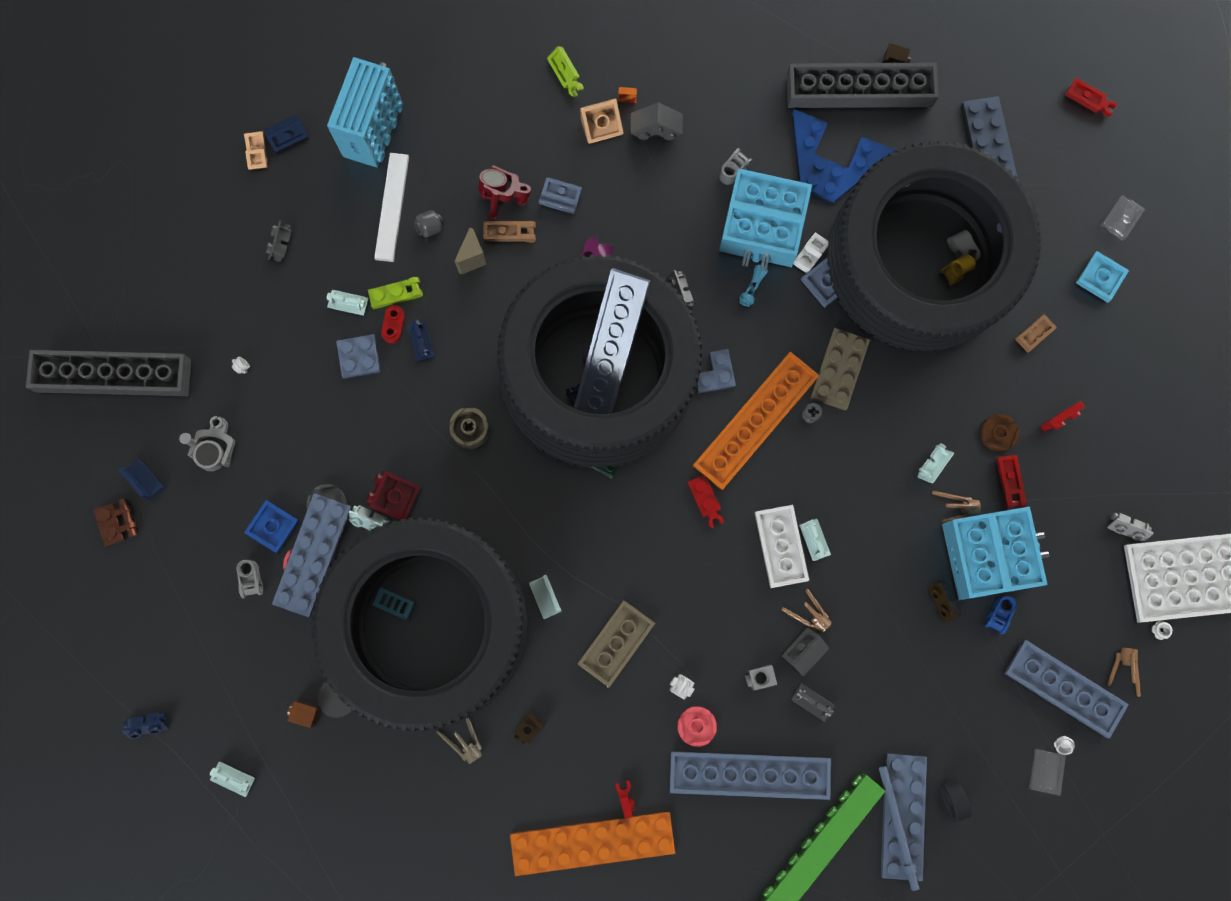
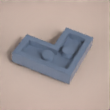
[697,349,736,394]

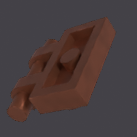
[94,499,137,547]

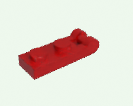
[996,455,1027,511]

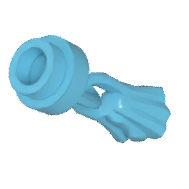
[739,265,768,307]

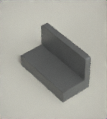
[782,627,829,676]

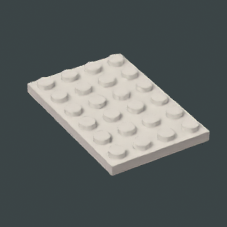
[1124,534,1231,623]

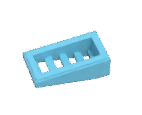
[373,587,416,620]

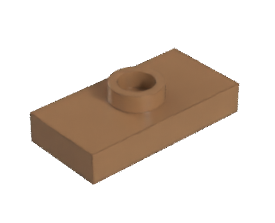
[1015,314,1057,353]

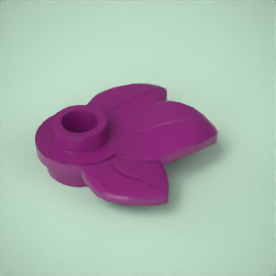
[579,236,614,258]

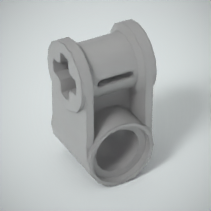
[719,148,753,185]
[947,230,980,262]
[236,560,263,599]

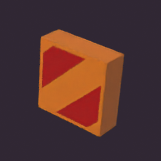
[618,87,637,103]

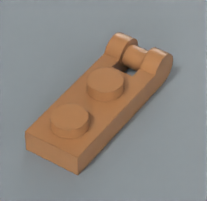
[483,221,536,243]

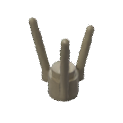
[437,718,482,764]

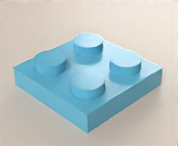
[1076,251,1129,303]

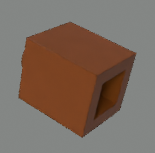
[287,701,321,728]

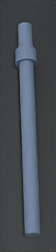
[879,766,920,891]

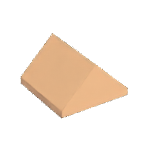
[580,98,624,144]

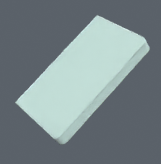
[529,575,562,619]

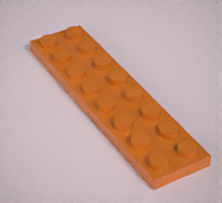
[693,352,820,490]
[510,811,675,876]

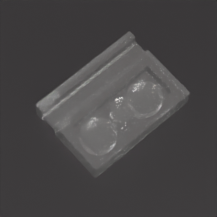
[1100,194,1145,240]
[1029,749,1066,796]

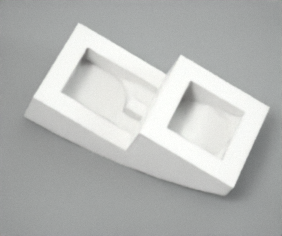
[793,232,829,273]

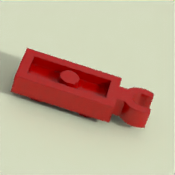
[1065,78,1118,117]
[688,475,724,529]

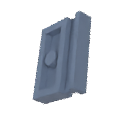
[539,177,582,214]

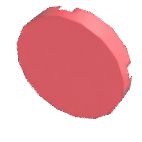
[677,706,717,747]

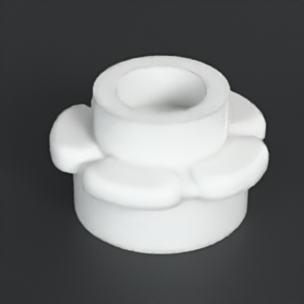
[232,357,250,374]
[1152,620,1173,640]
[1054,736,1075,755]

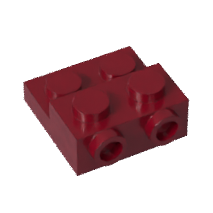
[366,471,420,520]

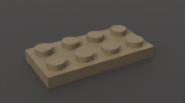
[810,328,870,411]
[578,600,655,687]

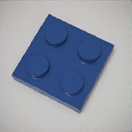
[244,500,300,554]

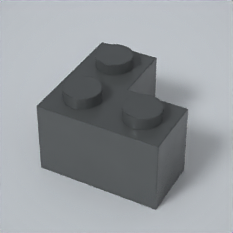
[631,102,683,140]

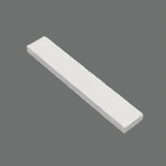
[374,153,409,262]

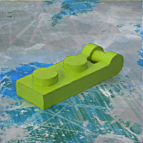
[368,277,423,309]

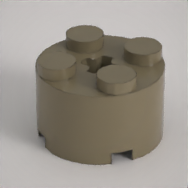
[449,408,490,450]

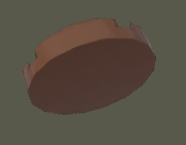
[980,414,1020,452]

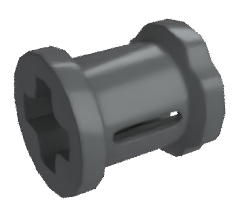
[802,403,822,423]

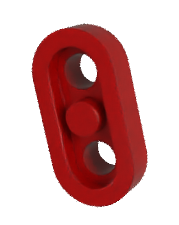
[381,306,405,344]

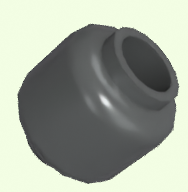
[414,210,443,238]

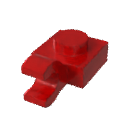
[616,780,635,819]

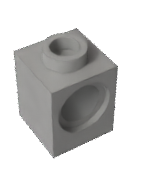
[745,665,777,690]

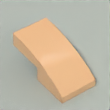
[244,131,268,170]

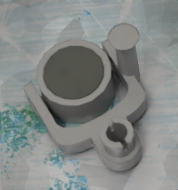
[179,416,235,471]

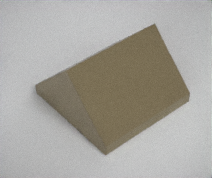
[454,228,487,274]

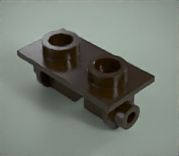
[928,580,961,622]

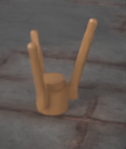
[932,491,981,523]
[782,589,832,633]
[1107,648,1141,697]

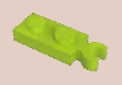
[547,46,584,97]

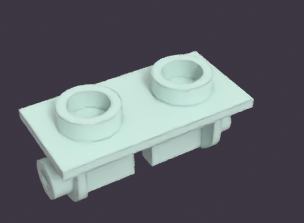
[327,290,369,316]
[918,443,954,484]
[349,505,390,530]
[799,519,831,561]
[210,761,255,797]

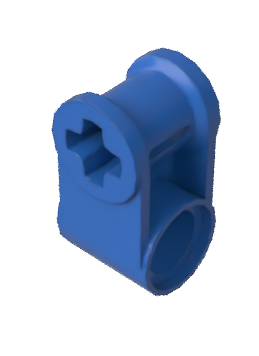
[984,596,1017,635]

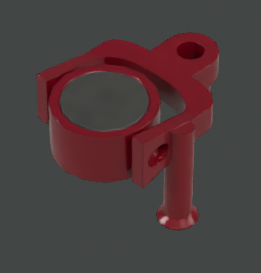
[478,165,531,220]

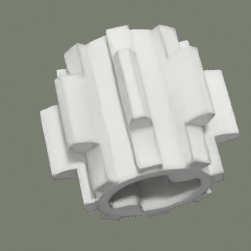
[670,674,695,700]

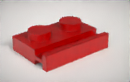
[1041,401,1085,432]

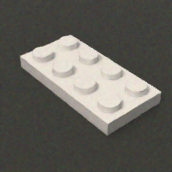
[754,505,809,588]

